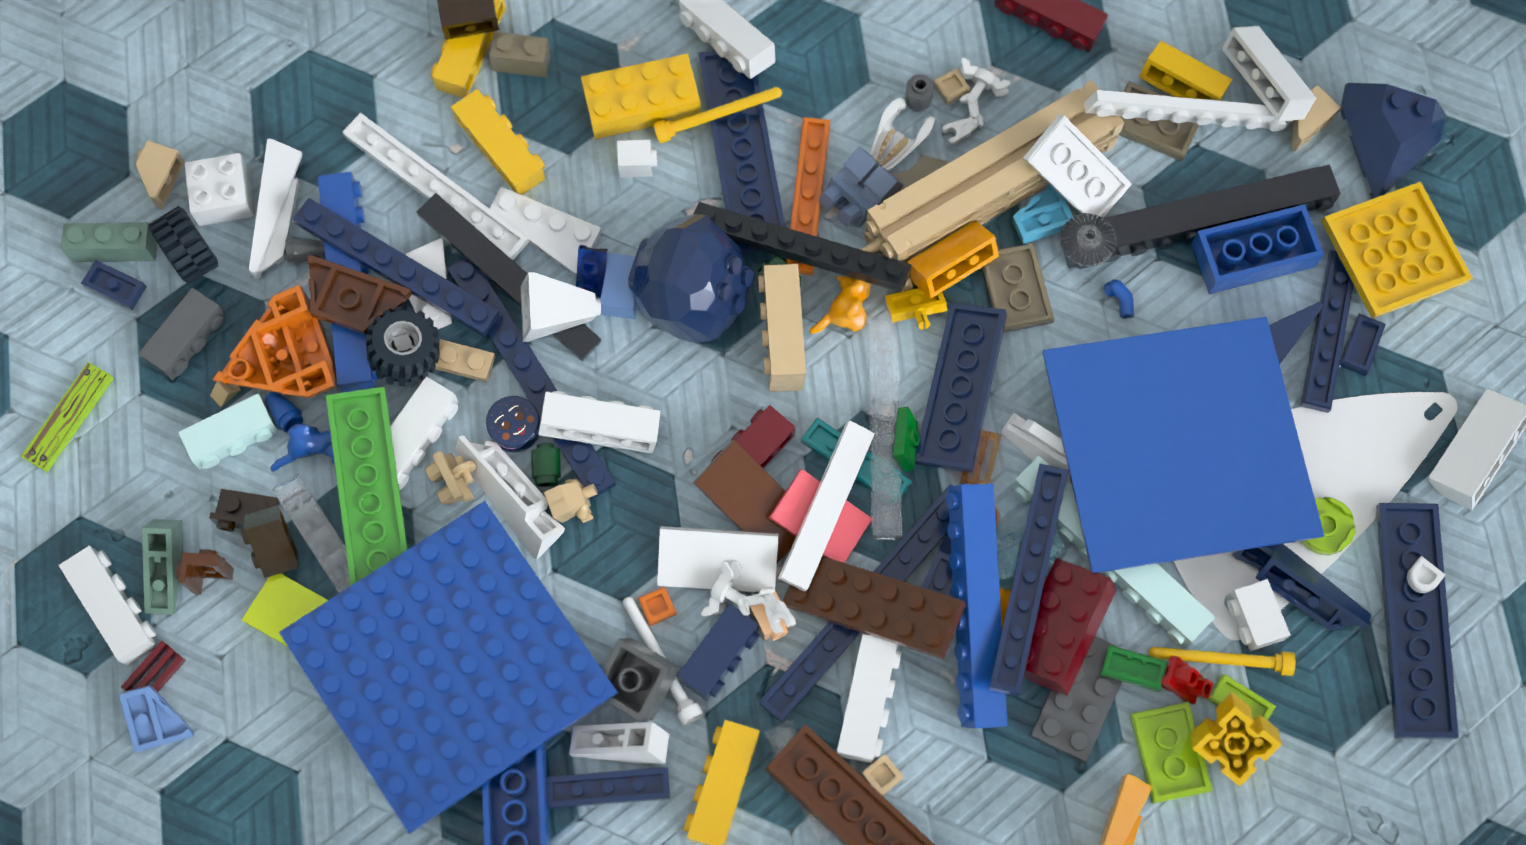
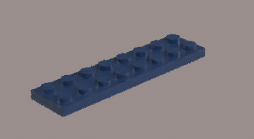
[698,50,786,254]
[1376,503,1459,740]

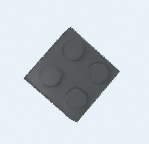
[603,638,681,722]

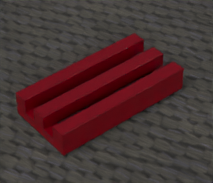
[121,640,186,692]

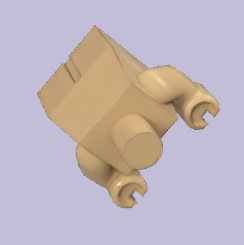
[544,478,598,523]

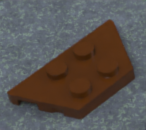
[307,255,412,335]

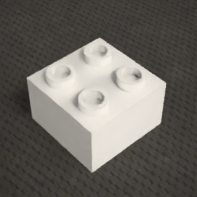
[185,153,254,226]

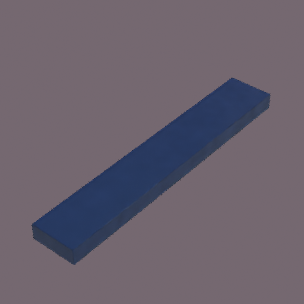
[1300,250,1354,413]

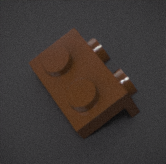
[176,549,234,595]

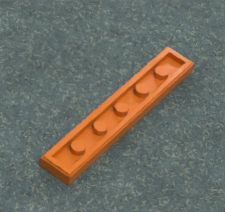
[786,117,830,275]

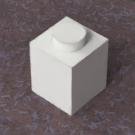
[617,140,658,178]

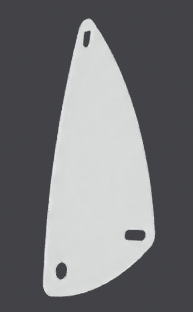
[1174,392,1457,641]

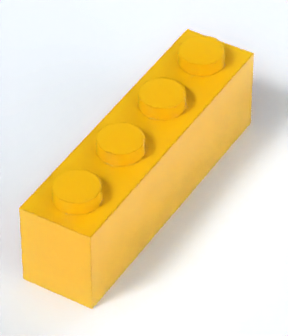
[431,0,506,98]
[451,89,545,195]
[683,720,760,845]

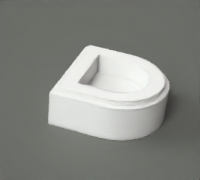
[1407,556,1445,593]

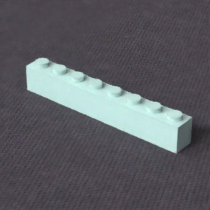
[1012,456,1215,647]

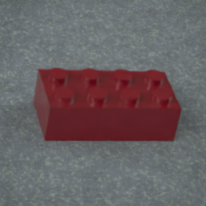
[1024,558,1116,696]

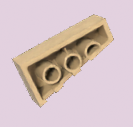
[758,264,806,392]

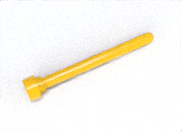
[654,87,782,144]
[1148,647,1295,676]

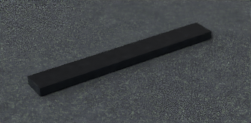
[416,193,602,362]

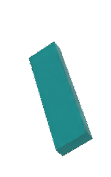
[801,417,912,506]

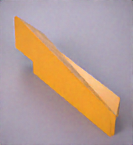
[1099,773,1152,845]

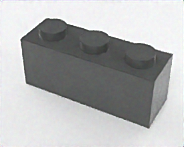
[138,287,226,381]

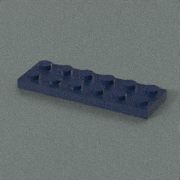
[915,303,1007,473]

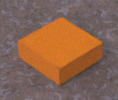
[638,586,677,626]

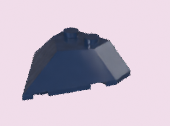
[1340,83,1446,199]

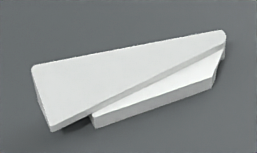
[1002,413,1072,485]

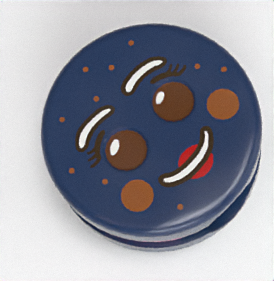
[486,396,541,453]

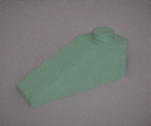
[142,519,183,614]

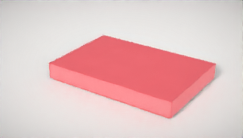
[769,469,872,563]

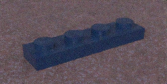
[546,767,670,809]

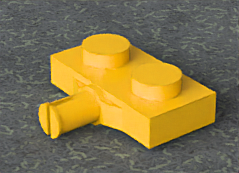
[885,288,947,330]

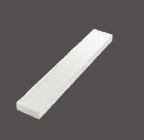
[778,420,875,591]

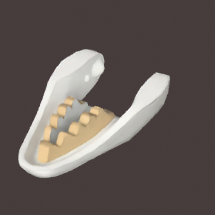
[870,97,935,171]

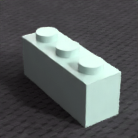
[178,394,279,469]

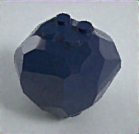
[628,214,754,343]

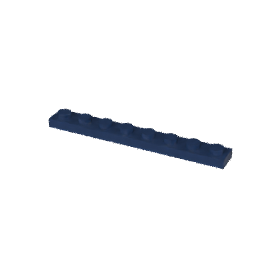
[292,198,500,337]
[989,464,1069,697]

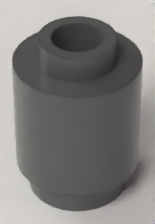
[905,74,934,112]

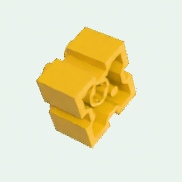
[1191,692,1282,786]

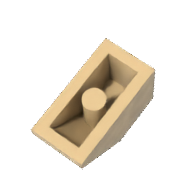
[1291,85,1340,152]
[136,140,185,209]

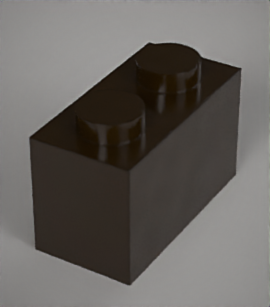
[437,0,499,40]
[241,505,299,578]

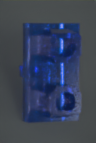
[576,245,608,298]

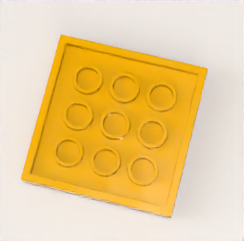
[1321,181,1473,319]

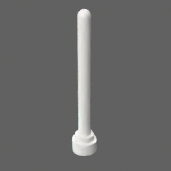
[623,597,704,726]

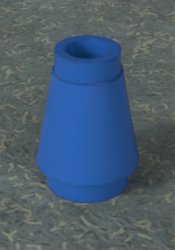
[265,392,303,433]

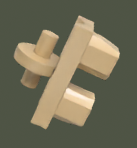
[425,451,476,505]

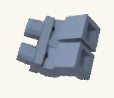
[819,146,903,227]

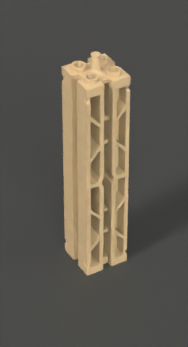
[861,79,1124,263]

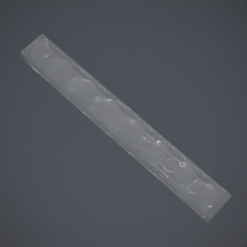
[868,320,903,540]

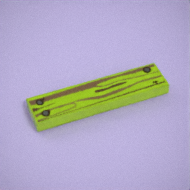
[20,362,114,473]

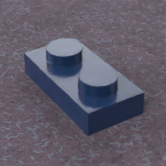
[81,260,147,310]

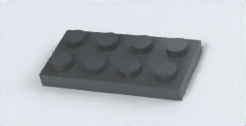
[1030,636,1122,764]

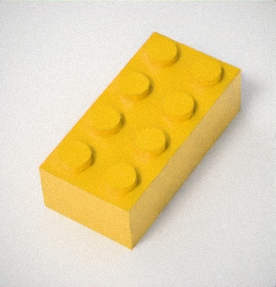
[581,53,701,139]

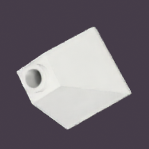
[521,272,601,342]

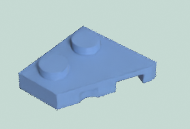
[119,685,194,752]

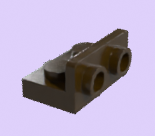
[209,489,280,532]

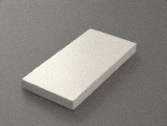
[1023,114,1131,222]
[657,526,778,592]

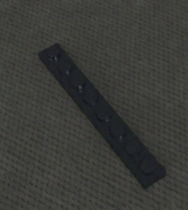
[693,202,912,293]

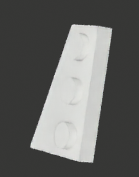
[405,238,452,329]

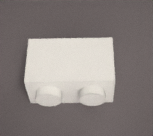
[1227,579,1290,652]

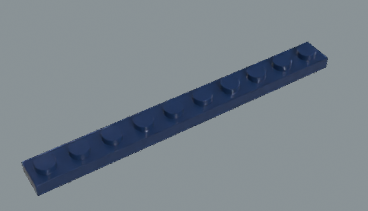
[447,258,616,500]
[759,483,953,724]

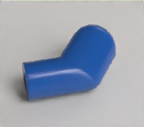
[1104,279,1134,319]

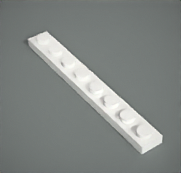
[1084,90,1293,131]
[342,113,530,260]

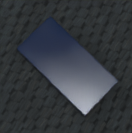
[1339,313,1386,376]

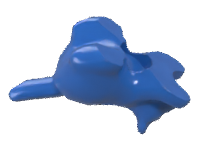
[270,424,335,472]

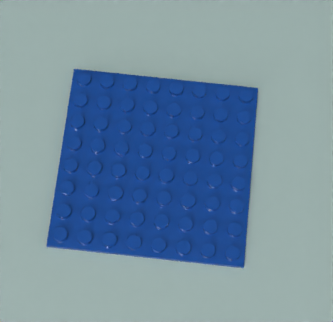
[1042,317,1324,573]
[279,501,617,834]

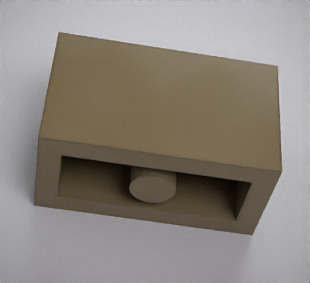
[489,32,551,78]

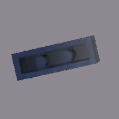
[677,604,760,701]

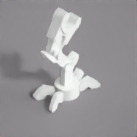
[942,58,1010,146]
[701,561,796,634]

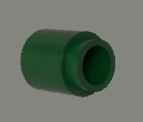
[531,443,561,487]

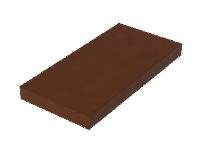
[693,440,796,564]

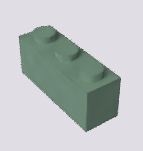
[61,222,157,262]

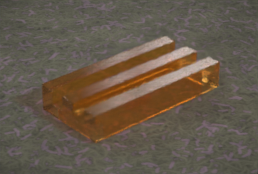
[959,430,1002,485]

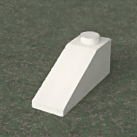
[569,722,669,764]

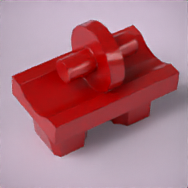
[1161,655,1213,705]

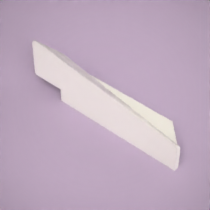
[249,139,302,279]
[455,436,565,560]

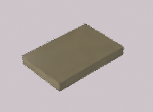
[1117,81,1199,162]
[981,243,1054,333]

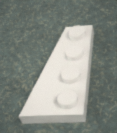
[490,187,602,279]

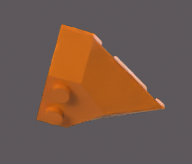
[212,285,337,398]

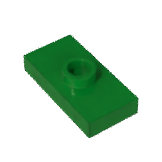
[893,406,920,471]
[1101,645,1168,692]

